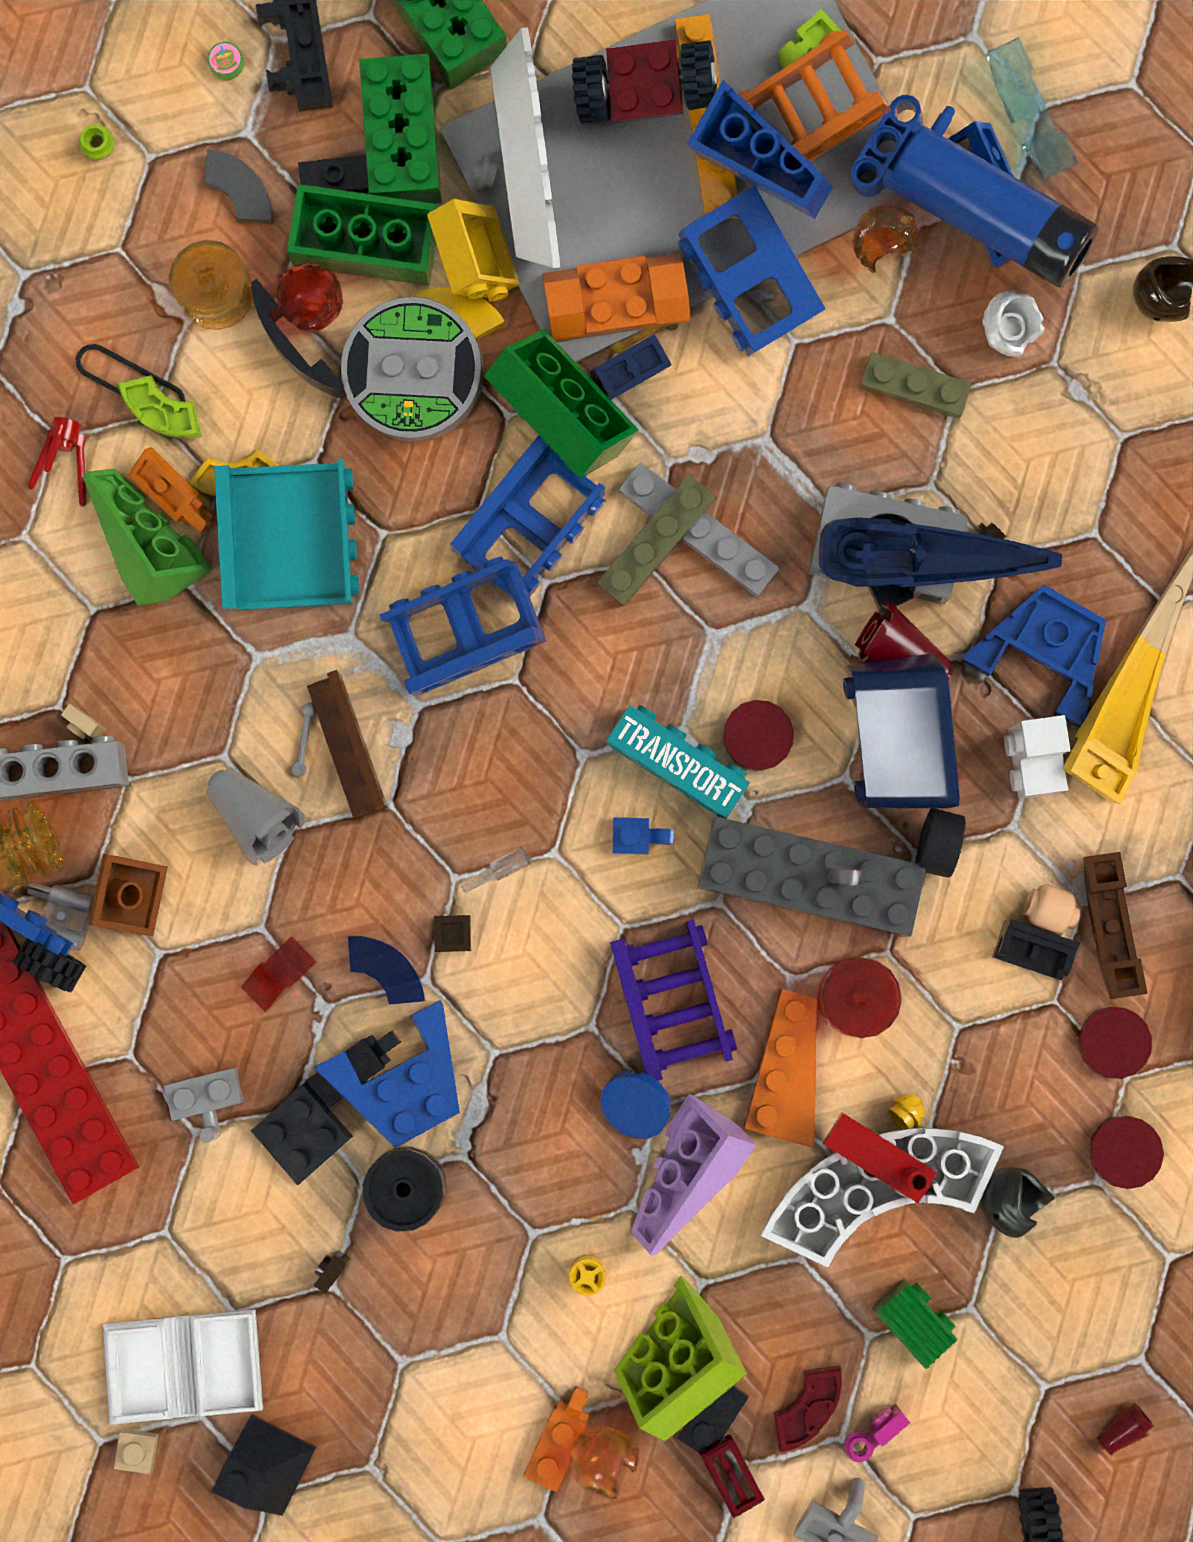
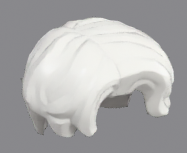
[982,289,1045,358]

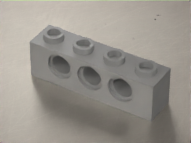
[0,736,129,802]

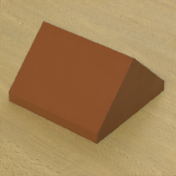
[88,853,168,936]

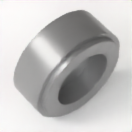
[827,867,865,885]

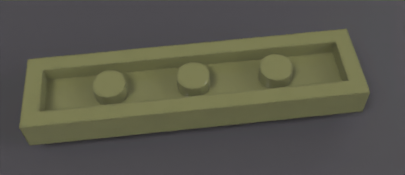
[598,474,717,605]

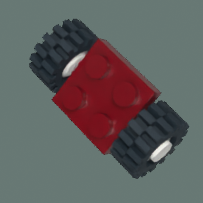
[572,39,717,124]

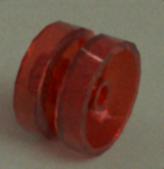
[816,958,902,1038]

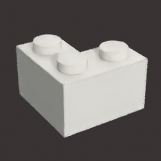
[1004,715,1071,799]

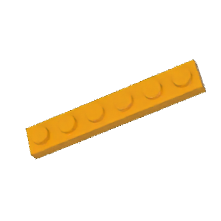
[675,14,738,220]

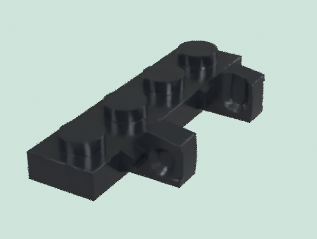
[256,0,333,112]

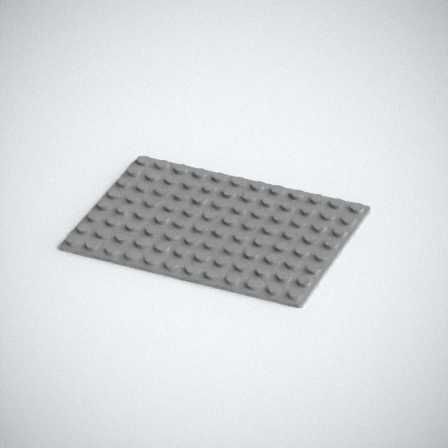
[441,0,911,363]

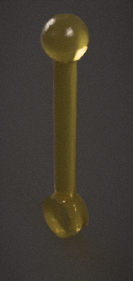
[611,324,679,354]

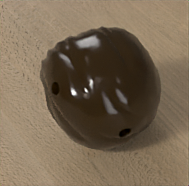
[1133,256,1193,322]

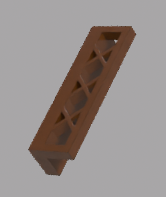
[307,670,388,819]

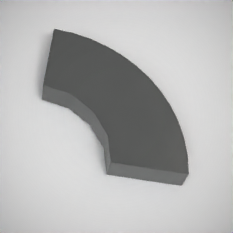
[204,149,273,224]

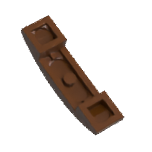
[1083,852,1148,999]

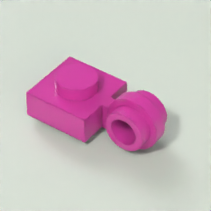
[844,1404,910,1462]

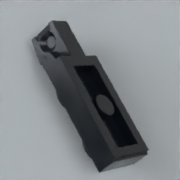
[305,1031,401,1108]

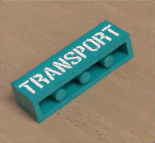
[606,705,750,819]

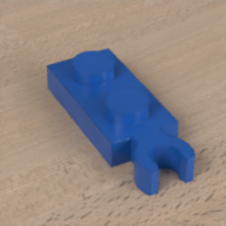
[0,893,74,956]

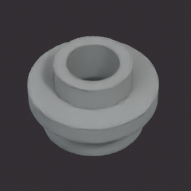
[471,154,497,191]

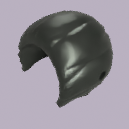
[980,1167,1055,1238]

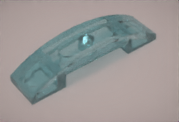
[986,37,1078,179]

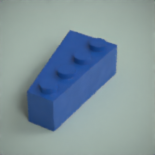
[687,80,833,219]

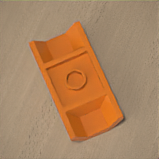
[542,253,691,342]

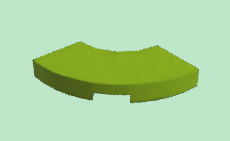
[117,375,203,439]

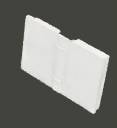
[103,1309,263,1425]

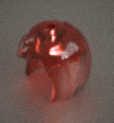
[277,263,343,333]

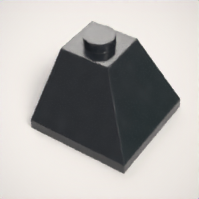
[211,1414,316,1516]

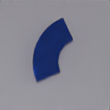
[348,936,426,1004]

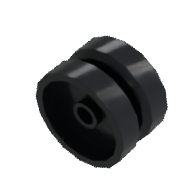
[362,1146,446,1232]

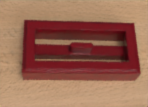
[699,1434,765,1519]

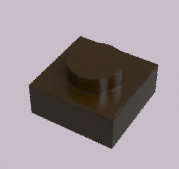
[434,915,472,952]
[314,1251,351,1294]

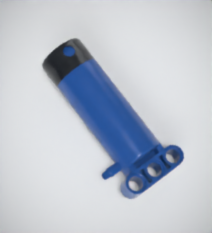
[851,94,1099,288]

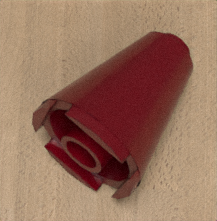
[850,601,953,680]

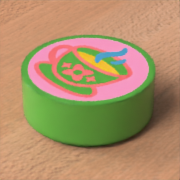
[208,42,244,80]

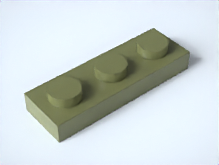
[860,352,972,419]

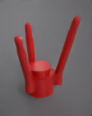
[28,417,87,507]

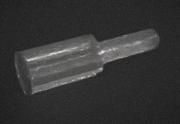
[461,846,531,893]

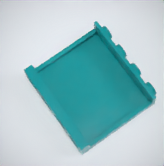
[214,459,359,611]

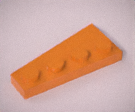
[744,989,817,1148]

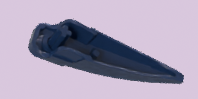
[819,517,1062,587]

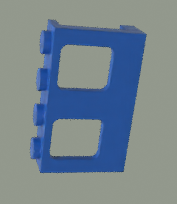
[677,185,826,356]
[450,435,606,599]
[380,557,547,695]

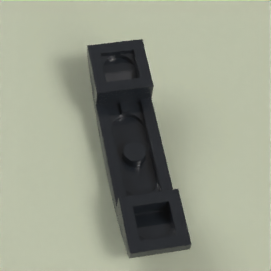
[251,279,347,399]

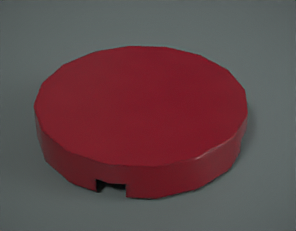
[723,700,794,771]
[1078,1007,1152,1079]
[1090,1116,1164,1189]

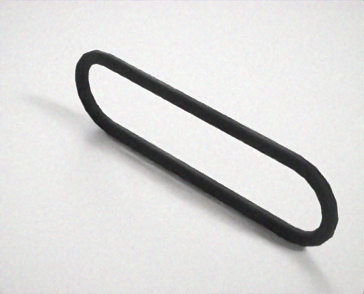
[76,344,185,401]

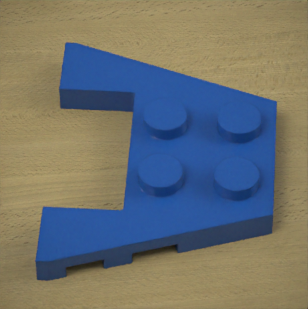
[961,585,1106,728]
[314,1000,460,1148]

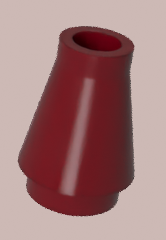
[1097,1402,1154,1456]

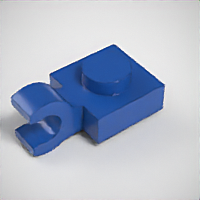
[613,817,674,855]

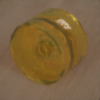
[169,240,253,330]

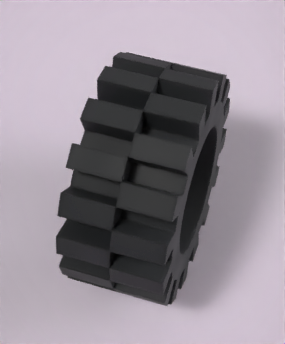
[13,938,86,993]
[1019,1487,1063,1542]

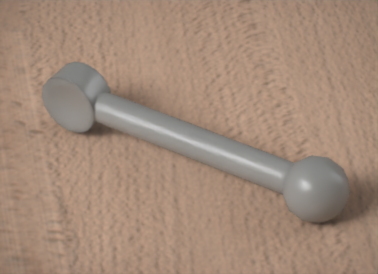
[291,703,316,776]

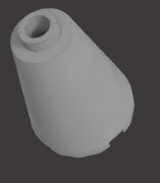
[207,769,305,865]

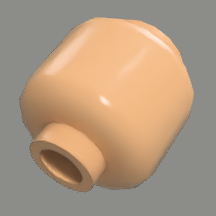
[1023,884,1080,936]

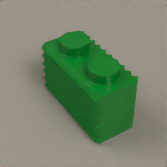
[872,1279,958,1369]

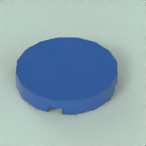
[600,1071,671,1139]

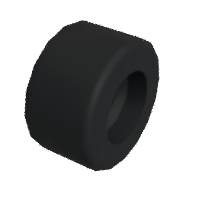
[915,808,966,878]

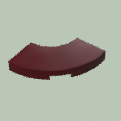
[773,1365,842,1452]

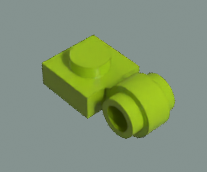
[776,9,842,69]

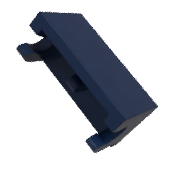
[590,334,672,400]

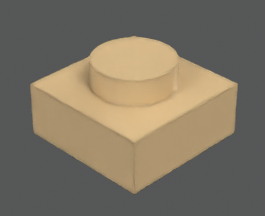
[61,704,106,740]
[114,1429,159,1474]

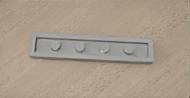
[619,462,780,598]

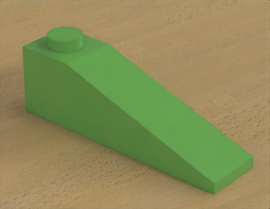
[83,468,212,606]

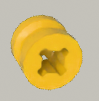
[569,1255,605,1296]

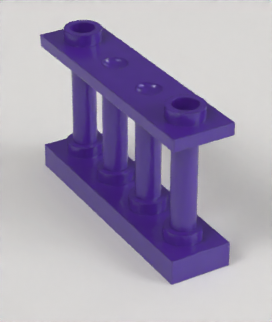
[610,919,737,1081]

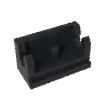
[992,919,1080,980]

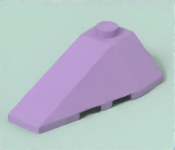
[631,1094,756,1256]

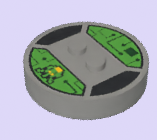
[341,297,484,442]

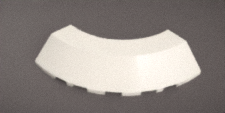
[490,27,560,268]

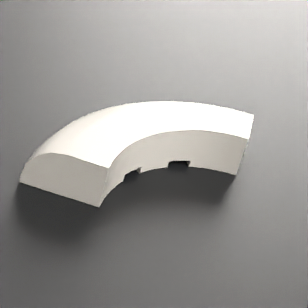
[761,1128,1004,1267]

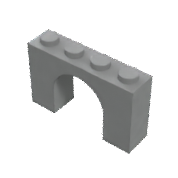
[808,483,968,605]

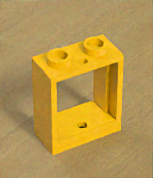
[427,199,520,301]

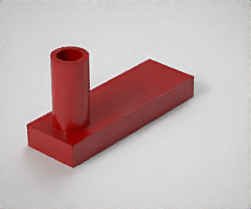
[822,1112,937,1204]

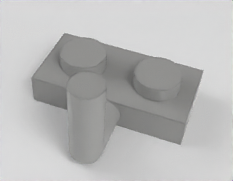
[164,1067,244,1143]
[794,1478,878,1542]

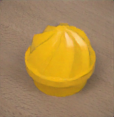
[887,1093,926,1130]

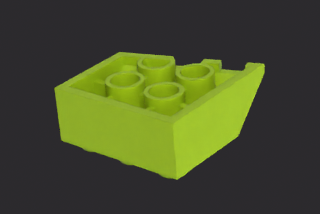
[614,1276,747,1441]

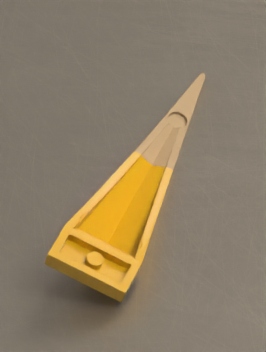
[1062,546,1193,804]

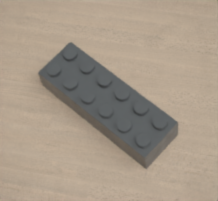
[697,816,926,937]

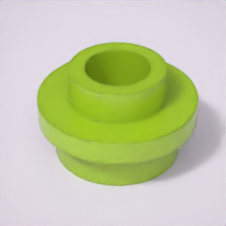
[79,125,115,160]

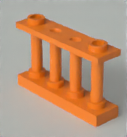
[737,29,891,162]

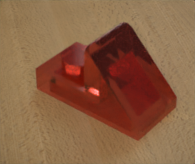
[241,936,318,1013]

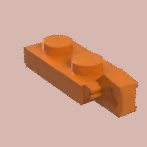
[128,447,217,533]
[523,1385,589,1493]

